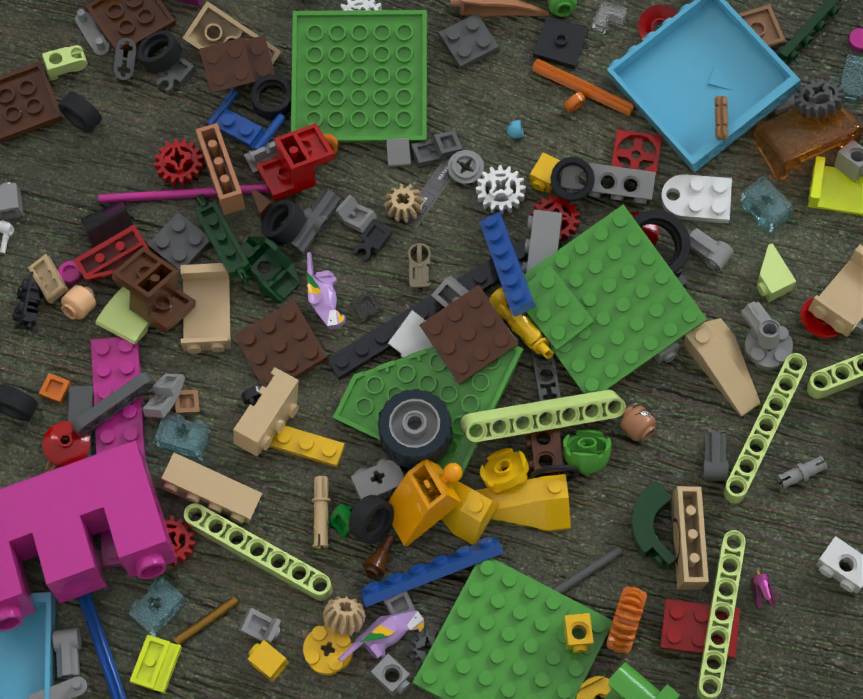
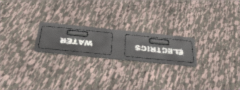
[402,157,461,228]

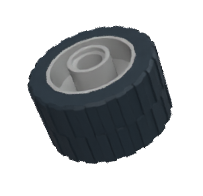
[378,389,453,470]

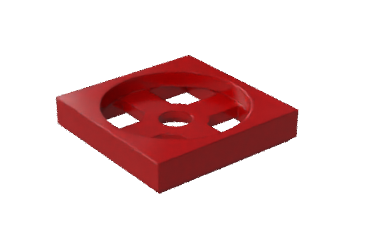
[611,129,662,179]

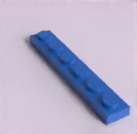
[479,211,536,317]
[359,536,504,607]

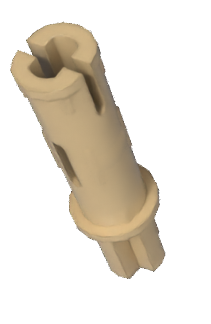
[312,476,331,549]

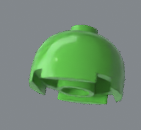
[563,430,611,475]

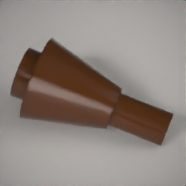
[362,535,395,578]

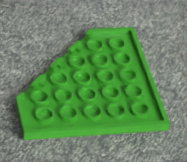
[333,346,524,480]

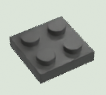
[438,13,499,70]
[147,212,211,274]

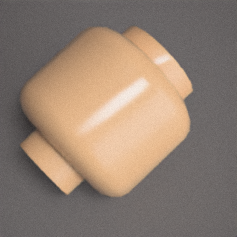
[61,285,96,320]

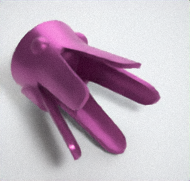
[750,570,780,609]

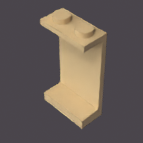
[808,244,863,337]
[181,263,231,354]

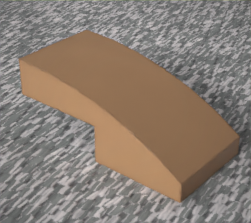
[149,390,200,420]

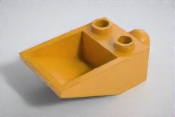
[388,460,463,547]

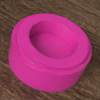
[848,28,863,52]
[58,261,82,285]

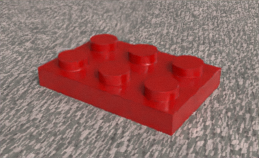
[660,599,740,659]

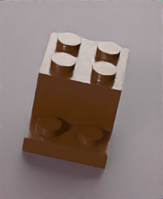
[199,35,276,94]
[112,247,196,334]

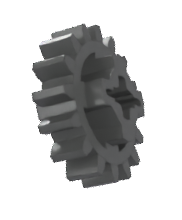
[794,79,845,119]

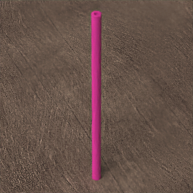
[98,184,269,204]

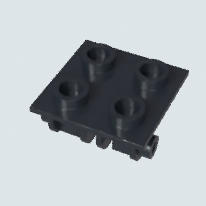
[12,271,42,330]

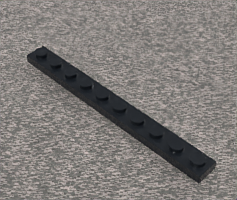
[326,240,529,380]

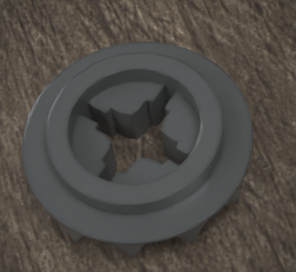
[408,629,439,668]

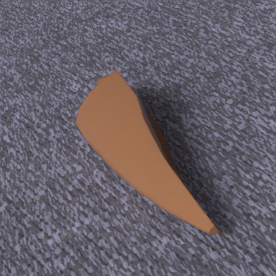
[450,0,549,18]

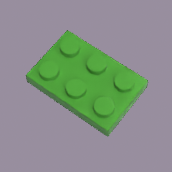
[526,265,594,351]

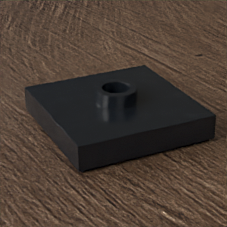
[533,16,589,69]

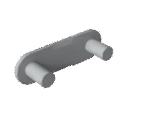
[75,9,110,56]
[27,677,87,699]

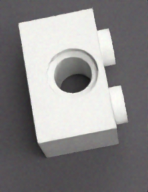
[816,536,863,594]

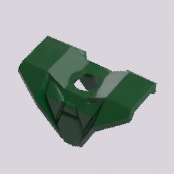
[240,236,300,303]

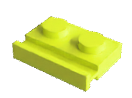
[130,634,182,694]

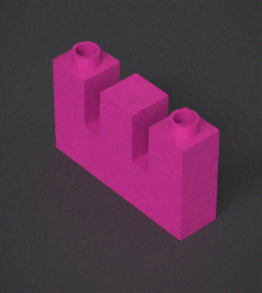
[0,440,177,631]

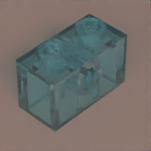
[740,175,795,233]
[154,413,211,460]
[128,577,187,637]

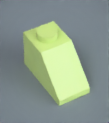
[757,243,796,302]

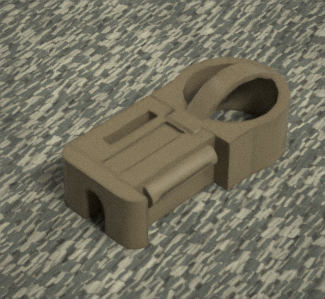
[408,243,431,291]

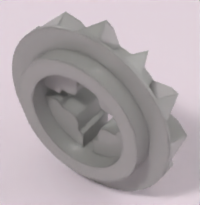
[448,150,484,185]

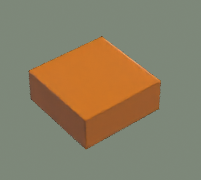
[38,373,72,405]

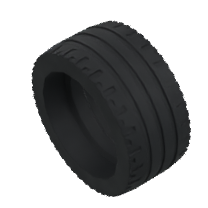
[633,210,690,274]

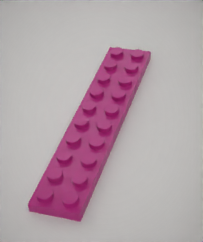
[91,337,146,568]

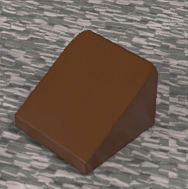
[251,189,272,222]

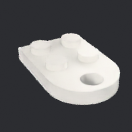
[661,175,732,224]

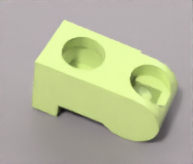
[42,45,88,81]

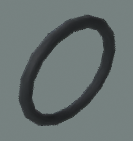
[529,465,580,482]

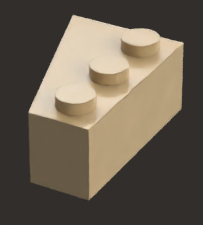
[233,367,299,457]

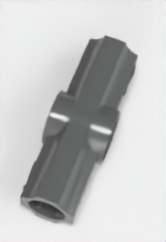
[287,189,341,255]

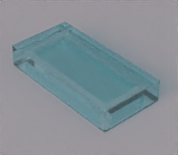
[840,54,863,101]

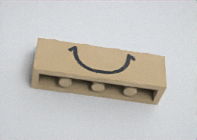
[670,486,709,590]

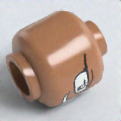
[620,406,656,442]

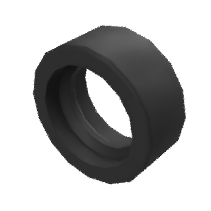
[137,30,182,73]
[250,75,292,120]
[58,92,102,133]
[550,156,595,201]
[261,199,305,246]
[0,384,38,421]
[348,495,394,544]

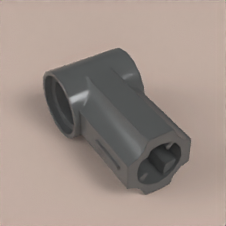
[702,432,729,482]

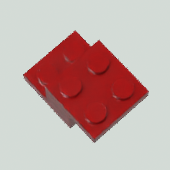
[256,123,335,201]

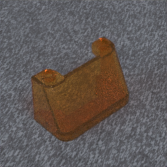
[752,104,863,181]

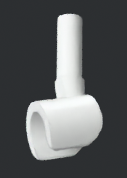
[0,220,14,254]

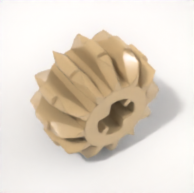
[384,183,423,223]
[323,596,365,636]

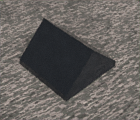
[80,201,133,248]

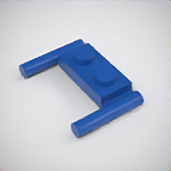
[206,89,286,151]

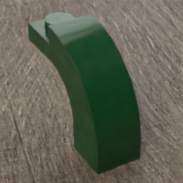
[631,480,676,571]

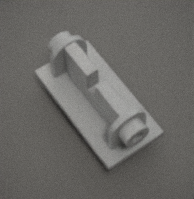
[244,141,277,173]

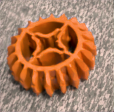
[606,586,647,654]

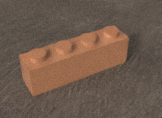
[195,123,246,215]

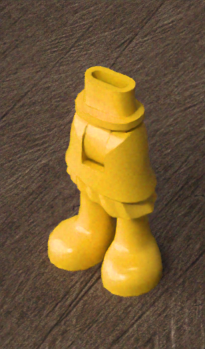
[489,287,554,359]

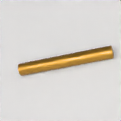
[173,596,240,645]

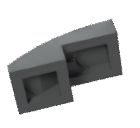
[410,130,462,168]

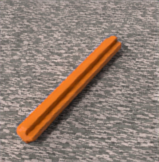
[532,59,635,116]

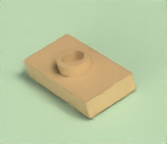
[28,254,69,303]

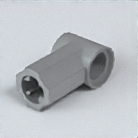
[689,228,734,272]
[741,301,781,350]
[52,628,82,679]

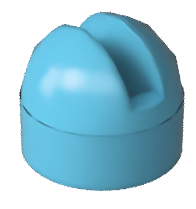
[507,120,524,139]

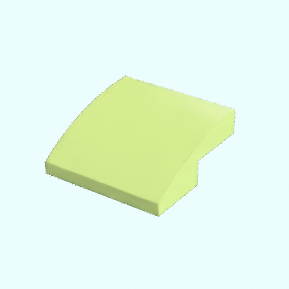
[96,287,150,345]

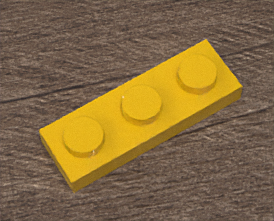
[270,426,345,468]

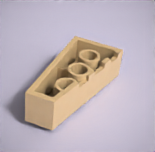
[158,453,262,524]

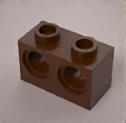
[526,428,564,478]

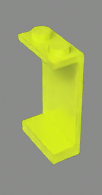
[807,156,863,216]

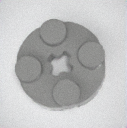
[744,326,793,370]

